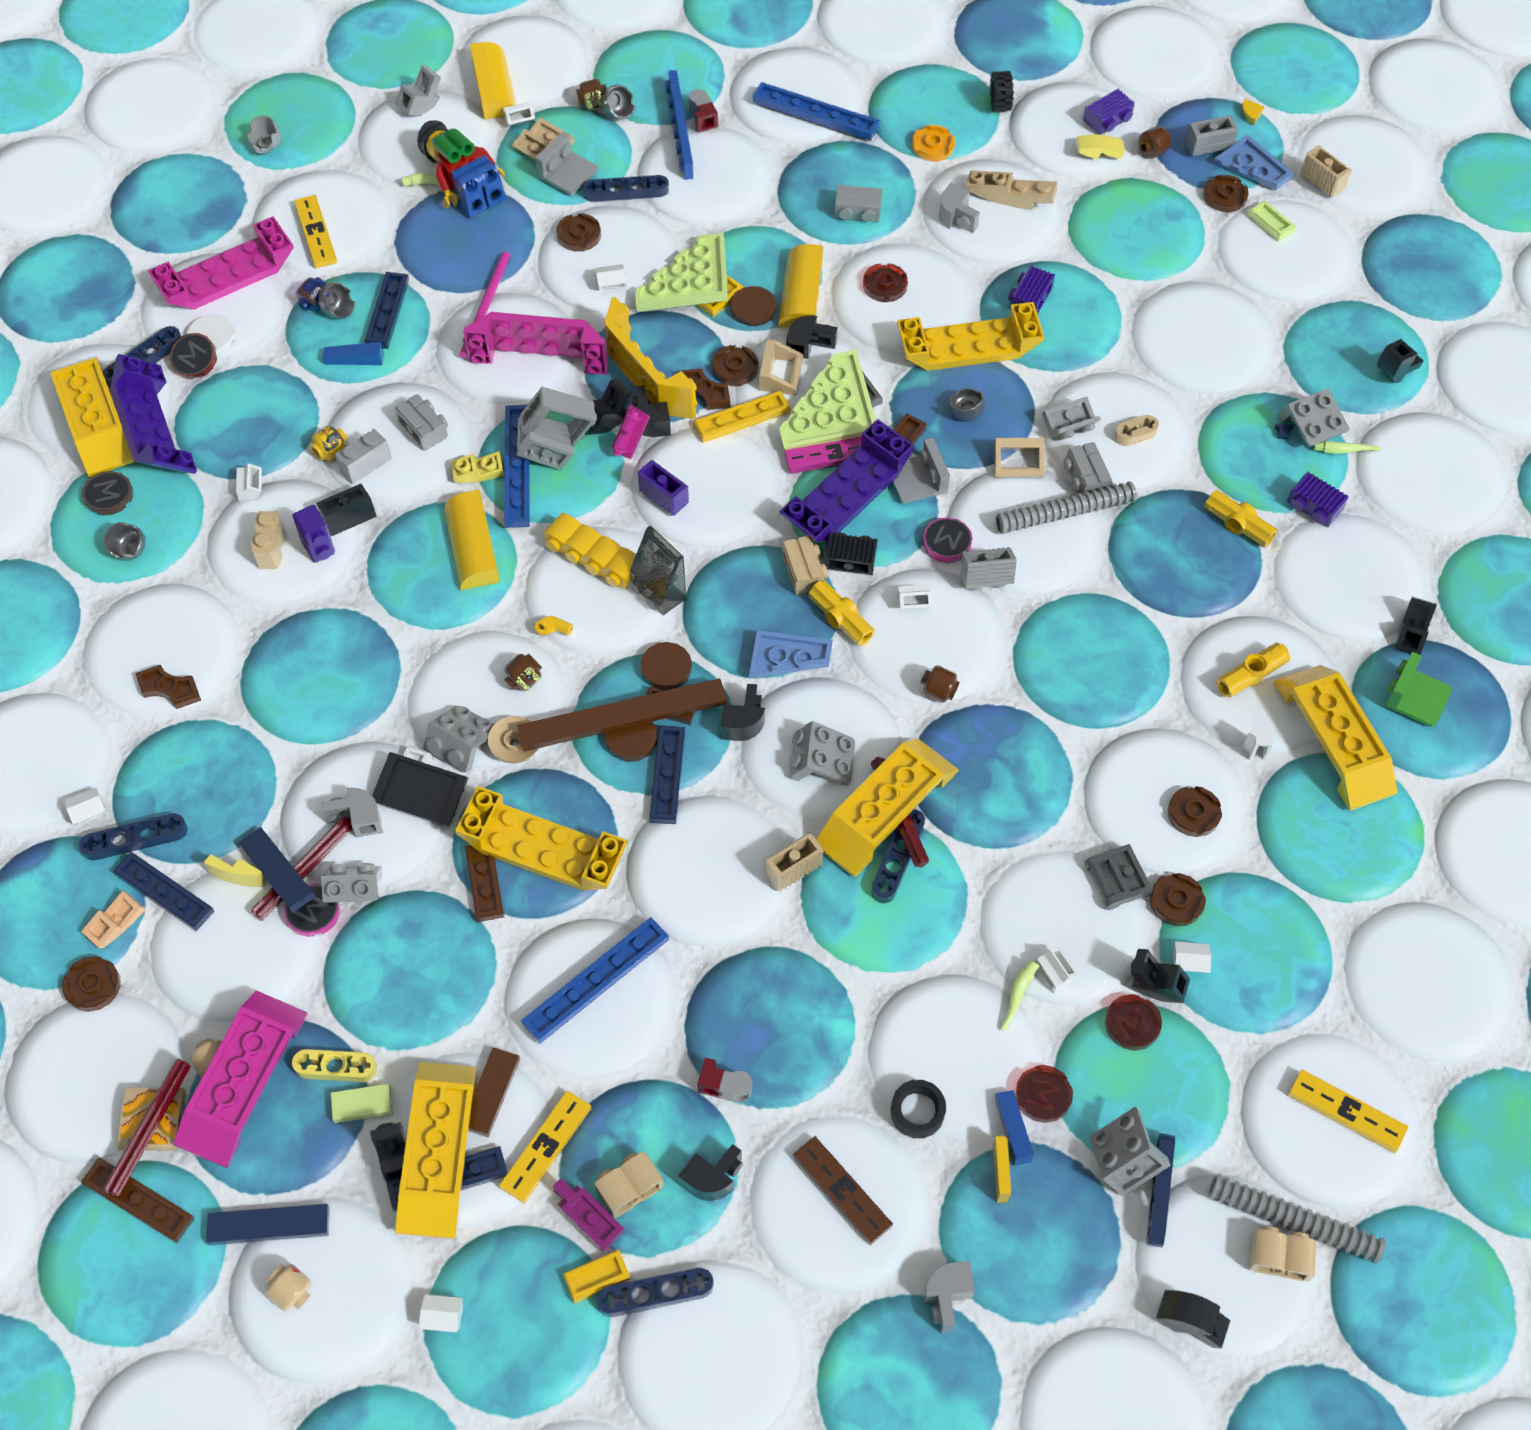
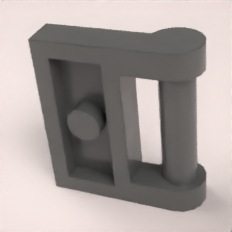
[1084,844,1153,910]

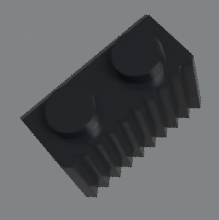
[824,532,878,575]

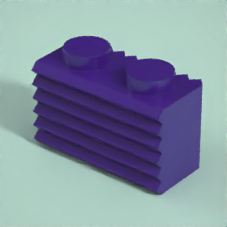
[1083,88,1135,135]
[1008,265,1055,315]
[638,460,689,516]
[1287,472,1349,527]
[292,505,335,563]

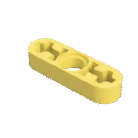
[292,1049,377,1082]

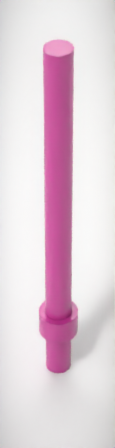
[459,252,510,359]

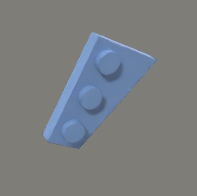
[1214,134,1293,190]
[749,630,833,678]

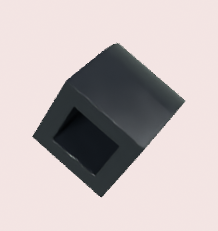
[786,315,838,359]
[1377,339,1424,383]
[589,379,632,434]
[632,385,671,437]
[721,684,765,741]
[1130,948,1190,1003]
[370,1122,406,1182]
[678,1144,743,1201]
[1156,1290,1231,1349]

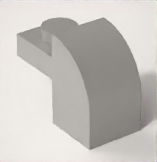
[395,65,441,116]
[939,182,980,233]
[321,788,383,838]
[924,1261,975,1333]

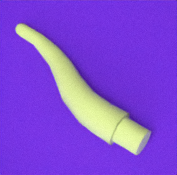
[402,173,439,186]
[1314,441,1381,454]
[1000,960,1039,1031]

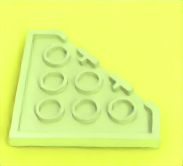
[635,232,728,312]
[779,349,876,453]

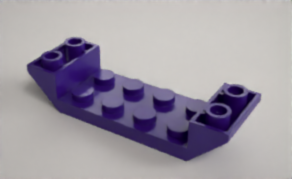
[110,354,197,474]
[779,419,914,542]

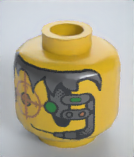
[310,426,347,462]

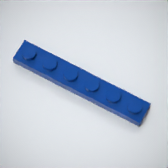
[665,70,694,180]
[752,82,880,141]
[504,405,530,528]
[521,917,669,1045]

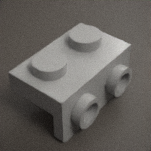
[1042,396,1101,440]
[321,863,382,903]

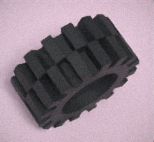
[990,71,1014,112]

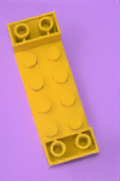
[604,296,697,419]
[897,302,1045,371]
[50,356,134,477]
[1274,665,1397,811]
[816,739,959,878]
[455,786,628,891]
[395,1061,477,1239]

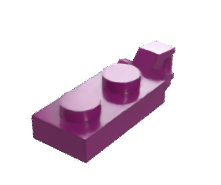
[552,1178,624,1252]

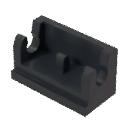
[316,483,377,536]

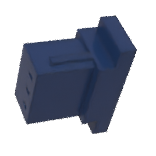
[1274,424,1293,440]

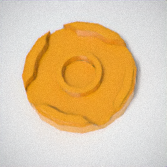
[912,125,955,162]

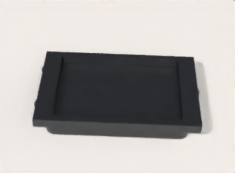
[372,752,469,827]

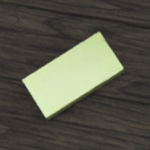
[1247,200,1296,242]
[331,1084,392,1123]

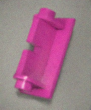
[612,405,650,459]

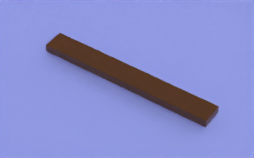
[517,678,727,752]

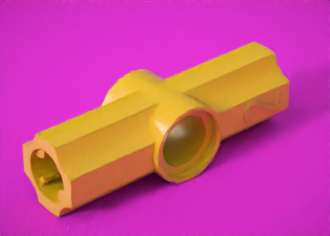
[1204,490,1278,547]
[808,581,875,646]
[1216,642,1291,698]

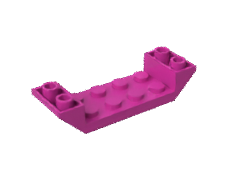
[147,216,294,309]
[463,312,608,375]
[173,990,308,1168]

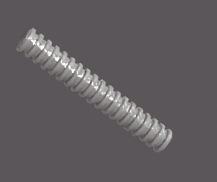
[996,481,1137,534]
[1208,1173,1386,1264]

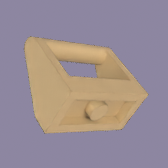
[759,340,803,395]
[993,438,1044,477]

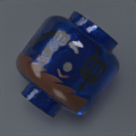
[296,277,329,312]

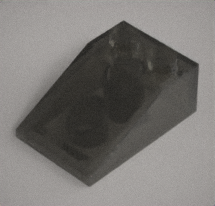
[630,525,686,616]

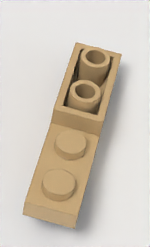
[965,170,1058,209]

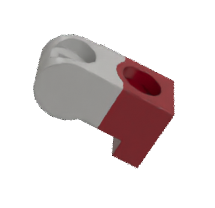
[689,89,718,133]
[697,1058,752,1103]

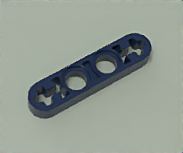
[583,175,669,202]
[103,326,182,388]
[872,809,925,903]
[79,813,188,861]
[1146,1133,1175,1248]
[597,1268,714,1317]

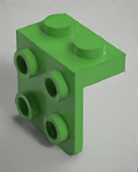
[1385,652,1452,727]

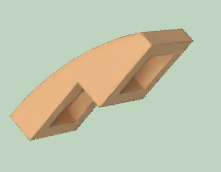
[81,891,146,949]

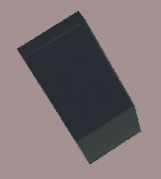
[1395,596,1437,655]

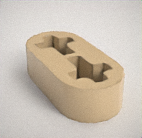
[1115,415,1159,446]

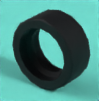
[891,1080,946,1138]

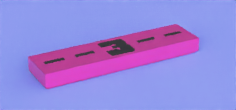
[785,437,861,474]

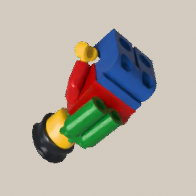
[417,120,506,218]

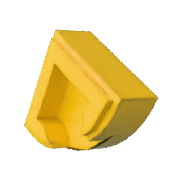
[1241,99,1265,125]

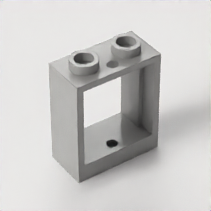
[520,386,597,447]

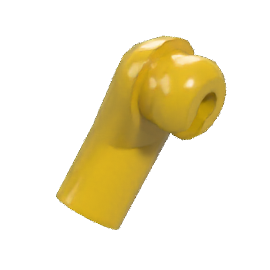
[534,615,574,636]

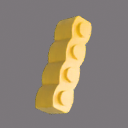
[544,513,643,589]

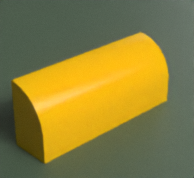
[470,42,516,120]
[778,244,823,328]
[444,489,500,590]

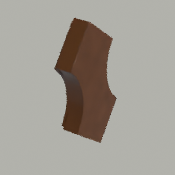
[678,368,731,410]
[135,665,202,709]

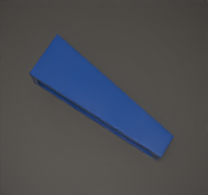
[323,342,384,365]
[995,1090,1034,1166]

